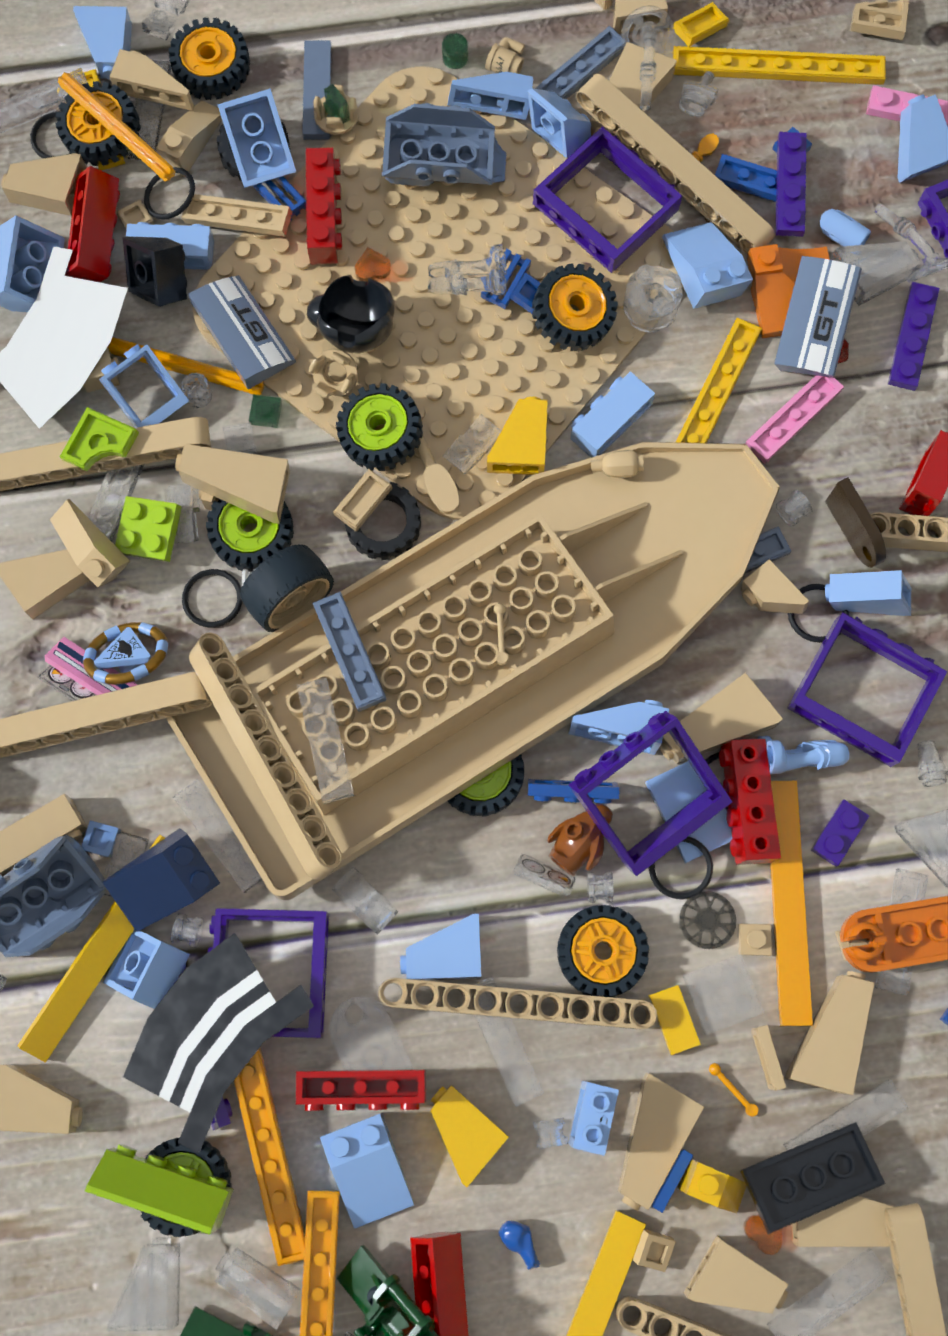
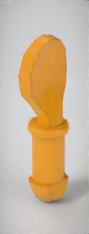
[691,133,719,163]

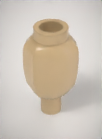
[591,450,644,478]

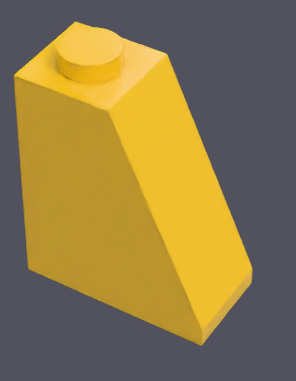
[487,397,548,475]
[430,1085,509,1187]
[677,1159,747,1214]

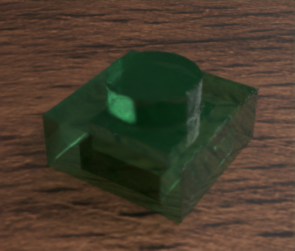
[323,84,350,123]
[249,394,282,428]

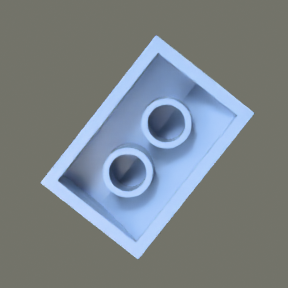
[0,215,65,312]

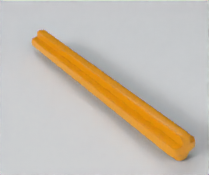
[58,72,176,181]
[108,337,264,396]

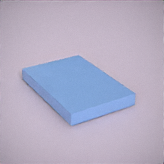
[645,761,732,863]

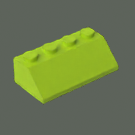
[85,1144,234,1235]

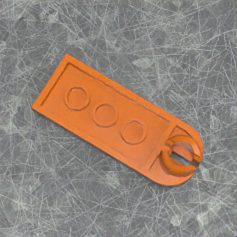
[840,896,948,973]

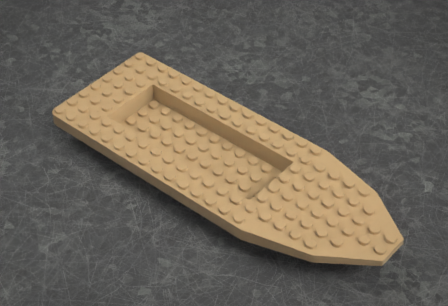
[166,442,780,900]

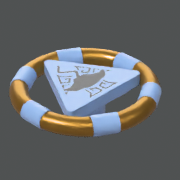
[83,622,169,685]

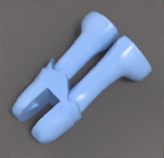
[757,736,849,775]

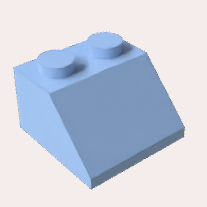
[527,88,591,158]
[103,930,190,1009]

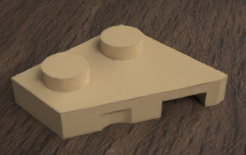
[850,0,909,40]

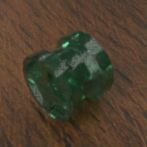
[442,33,468,69]

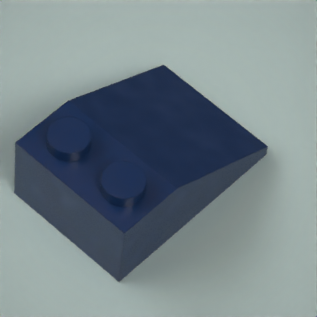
[102,828,220,932]

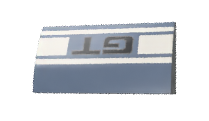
[774,256,862,378]
[188,275,296,390]

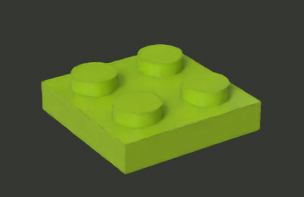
[115,496,182,562]

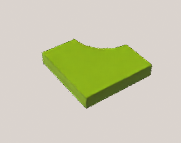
[60,407,139,471]

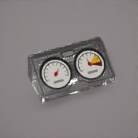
[37,665,96,701]
[513,854,576,898]

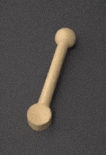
[494,603,508,665]

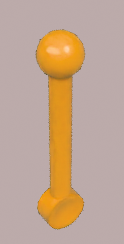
[709,1063,759,1117]

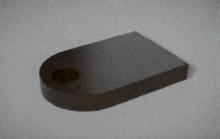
[825,477,886,568]

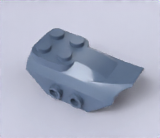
[382,103,506,186]
[0,835,107,958]

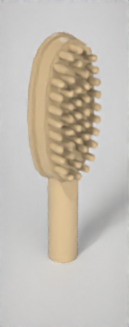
[417,436,459,514]

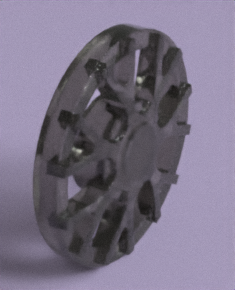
[679,891,737,949]

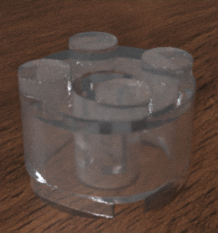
[623,265,683,332]

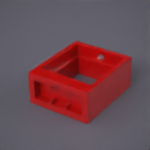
[899,430,948,516]

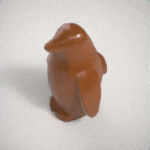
[547,804,613,877]

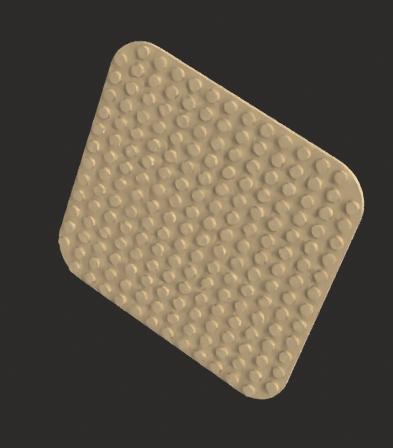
[193,67,683,520]

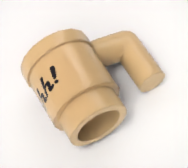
[485,37,525,74]

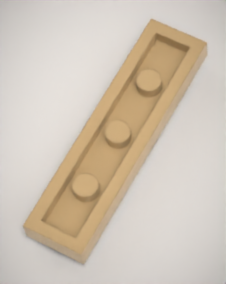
[181,193,292,237]

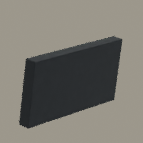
[740,1122,886,1234]

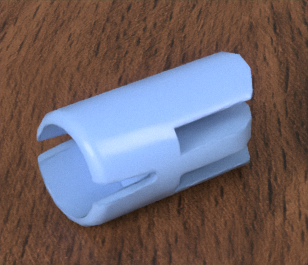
[820,209,871,254]

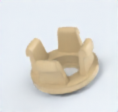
[313,85,359,135]
[309,349,358,398]

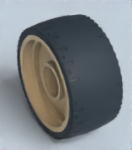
[240,544,334,632]

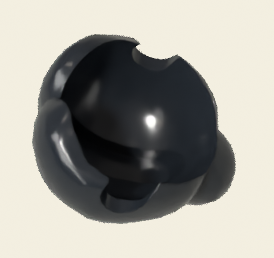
[307,275,395,353]

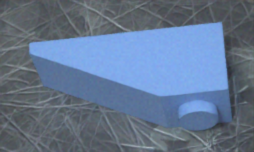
[447,72,533,120]

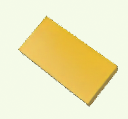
[672,2,729,47]
[648,985,701,1055]

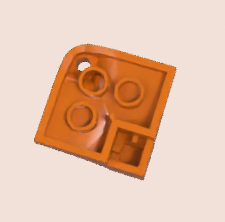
[746,244,830,339]

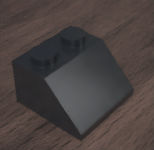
[122,236,187,307]

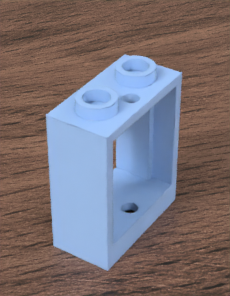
[99,344,189,428]
[568,1081,619,1156]

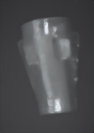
[917,740,948,787]

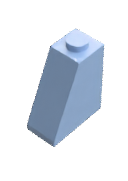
[73,6,132,80]
[898,94,948,183]
[825,570,912,616]
[400,914,481,980]

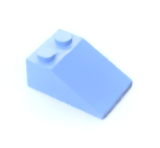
[217,89,296,188]
[662,222,753,309]
[568,700,669,755]
[320,1113,414,1229]

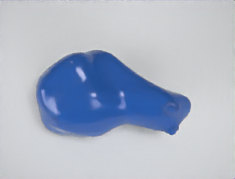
[498,1220,540,1270]

